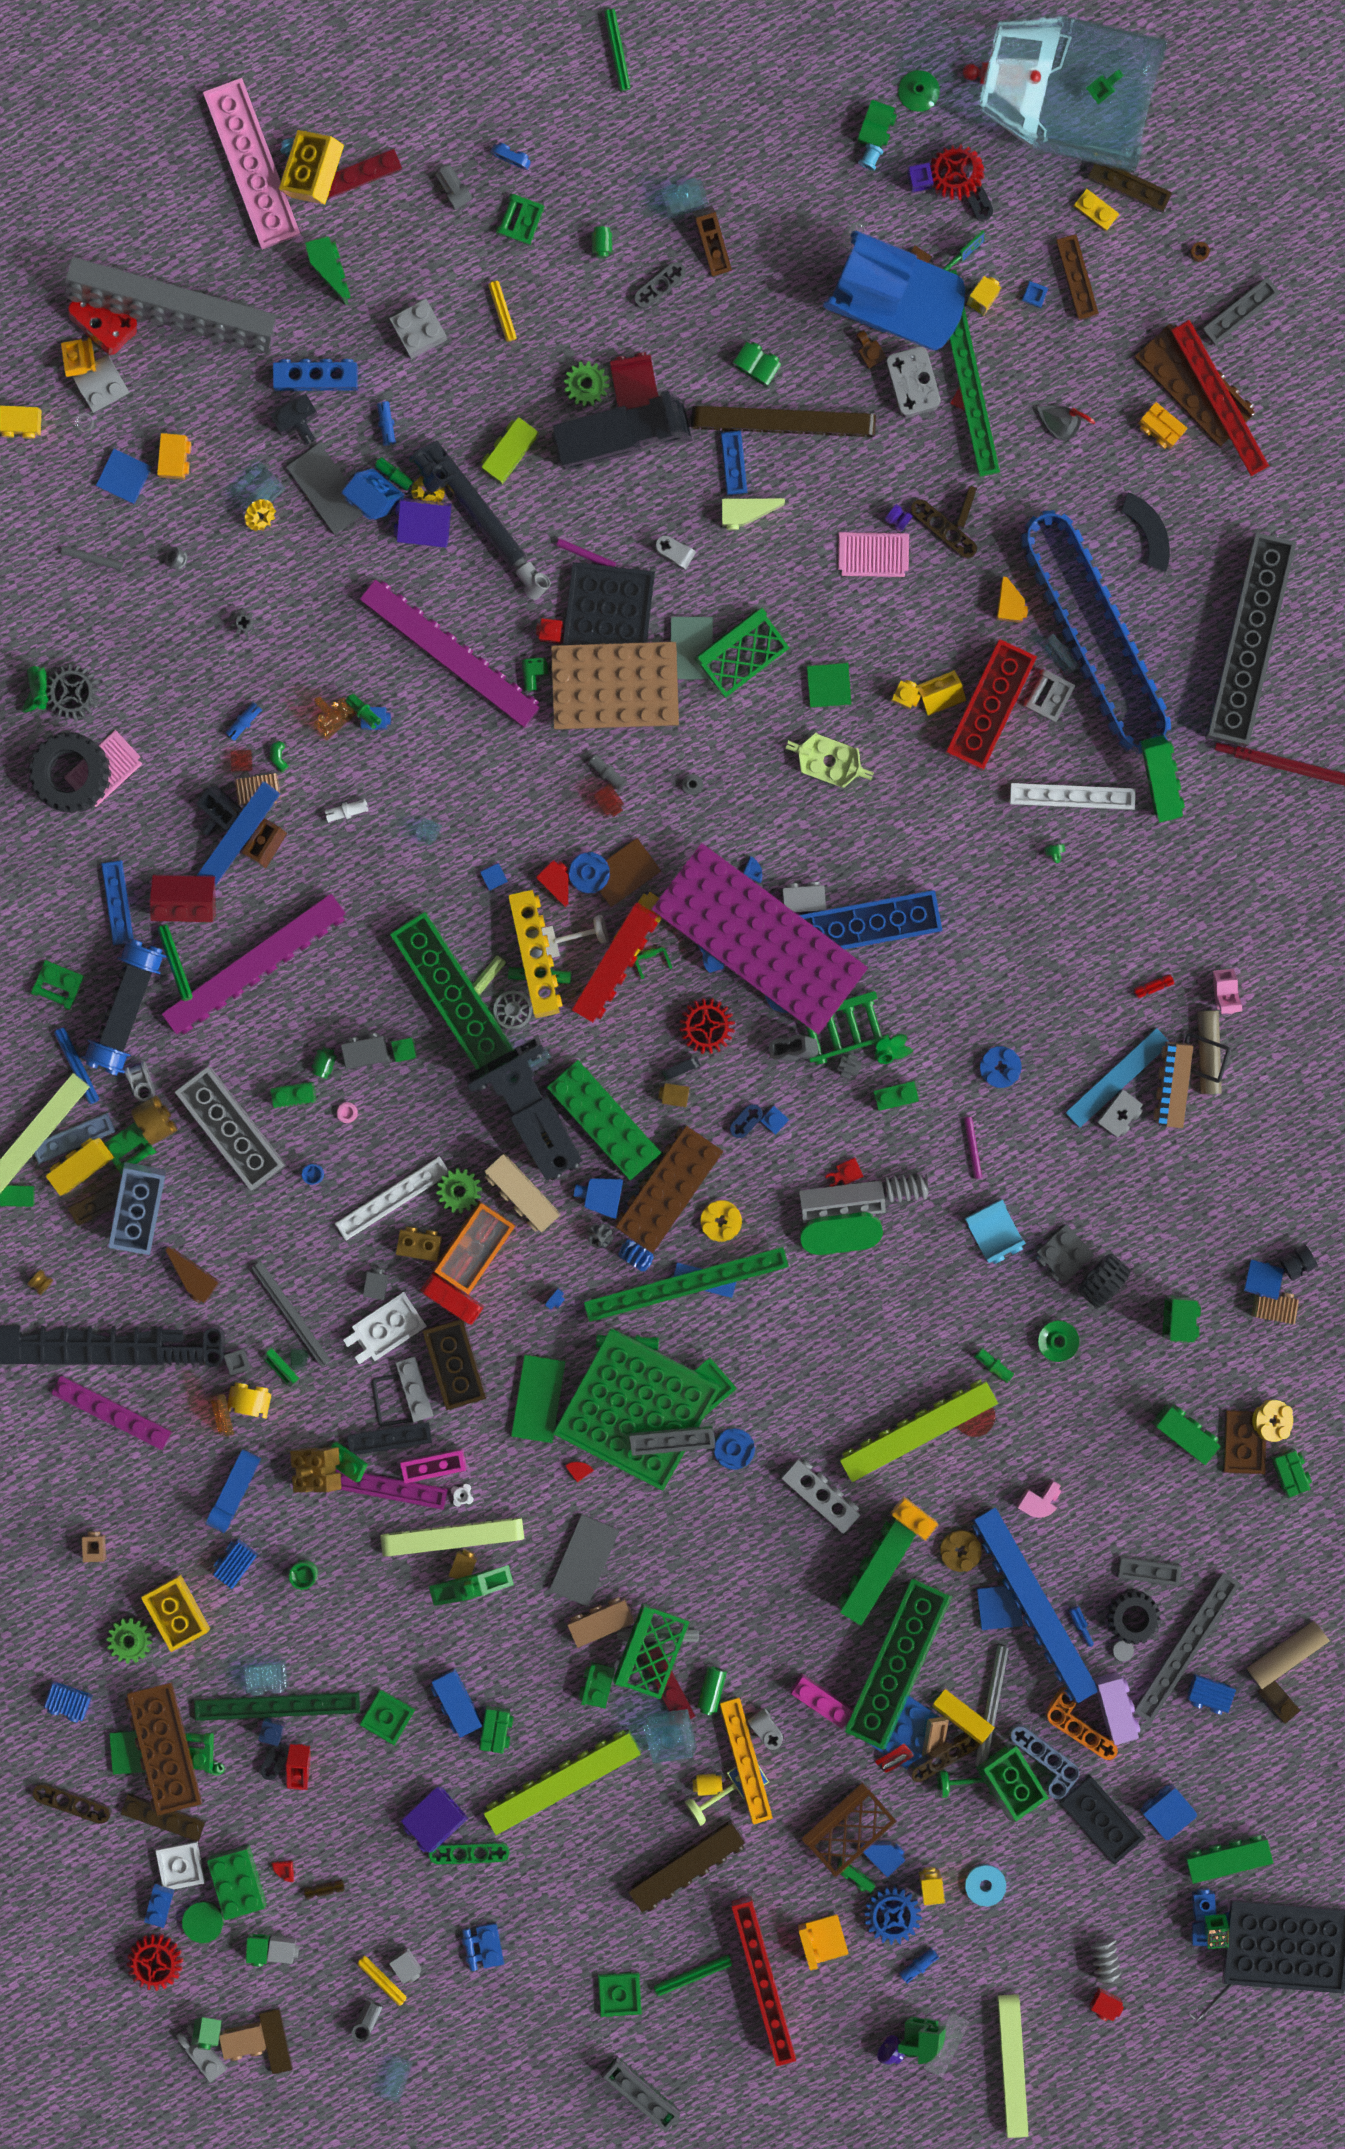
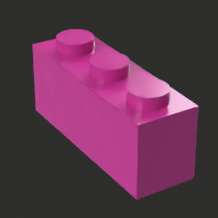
[400,1448,467,1483]
[790,1673,854,1729]

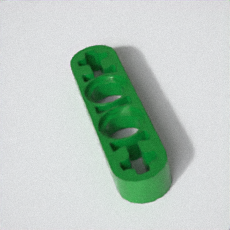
[429,1842,510,1865]

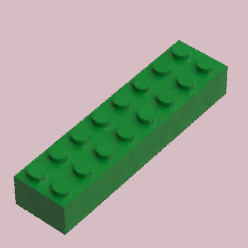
[390,912,514,1069]
[845,1579,953,1750]

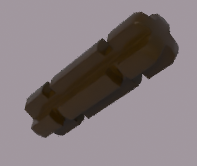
[304,1880,345,1899]

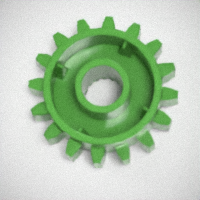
[564,361,609,408]
[437,1167,482,1213]
[107,1617,153,1664]

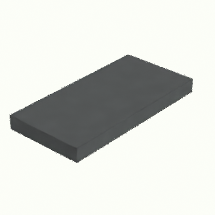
[287,443,363,535]
[549,1514,620,1607]

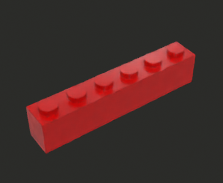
[572,902,658,1023]

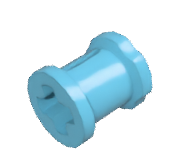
[858,143,883,171]

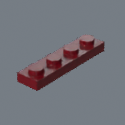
[327,149,403,200]
[640,1646,696,1726]

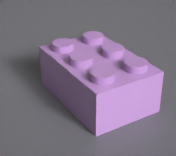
[1093,1672,1141,1745]

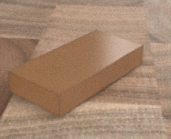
[922,1716,949,1756]

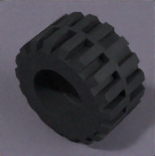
[1077,1253,1131,1309]
[1106,1589,1161,1645]

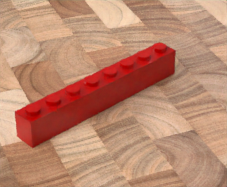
[731,1896,796,2067]

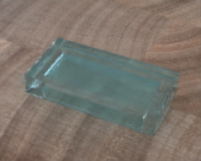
[379,2056,413,2103]

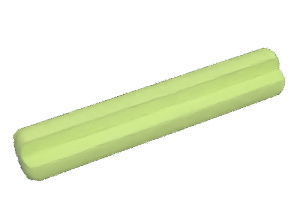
[473,955,506,994]

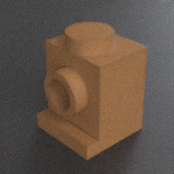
[82,1531,107,1562]

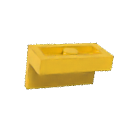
[916,670,966,716]

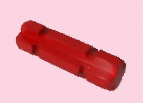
[1134,974,1174,998]

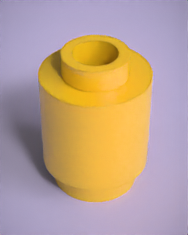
[693,1774,723,1796]

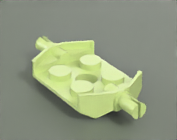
[785,733,874,788]

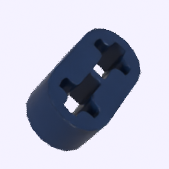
[730,1104,763,1138]

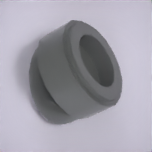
[166,547,188,570]

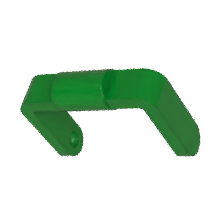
[635,947,673,979]

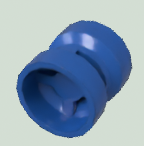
[302,1164,324,1185]

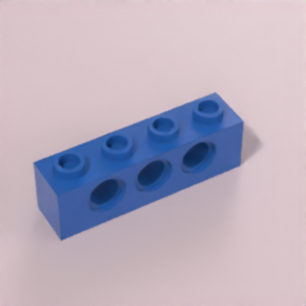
[273,359,358,391]

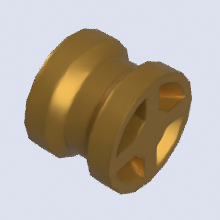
[27,1269,54,1295]

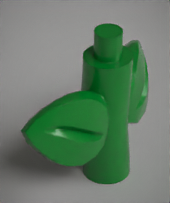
[21,666,48,713]

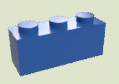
[430,1668,483,1738]

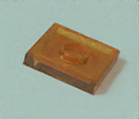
[210,1394,234,1437]

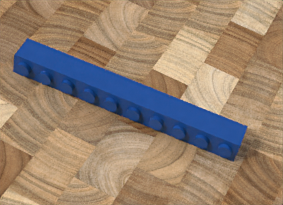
[971,1508,1099,1703]

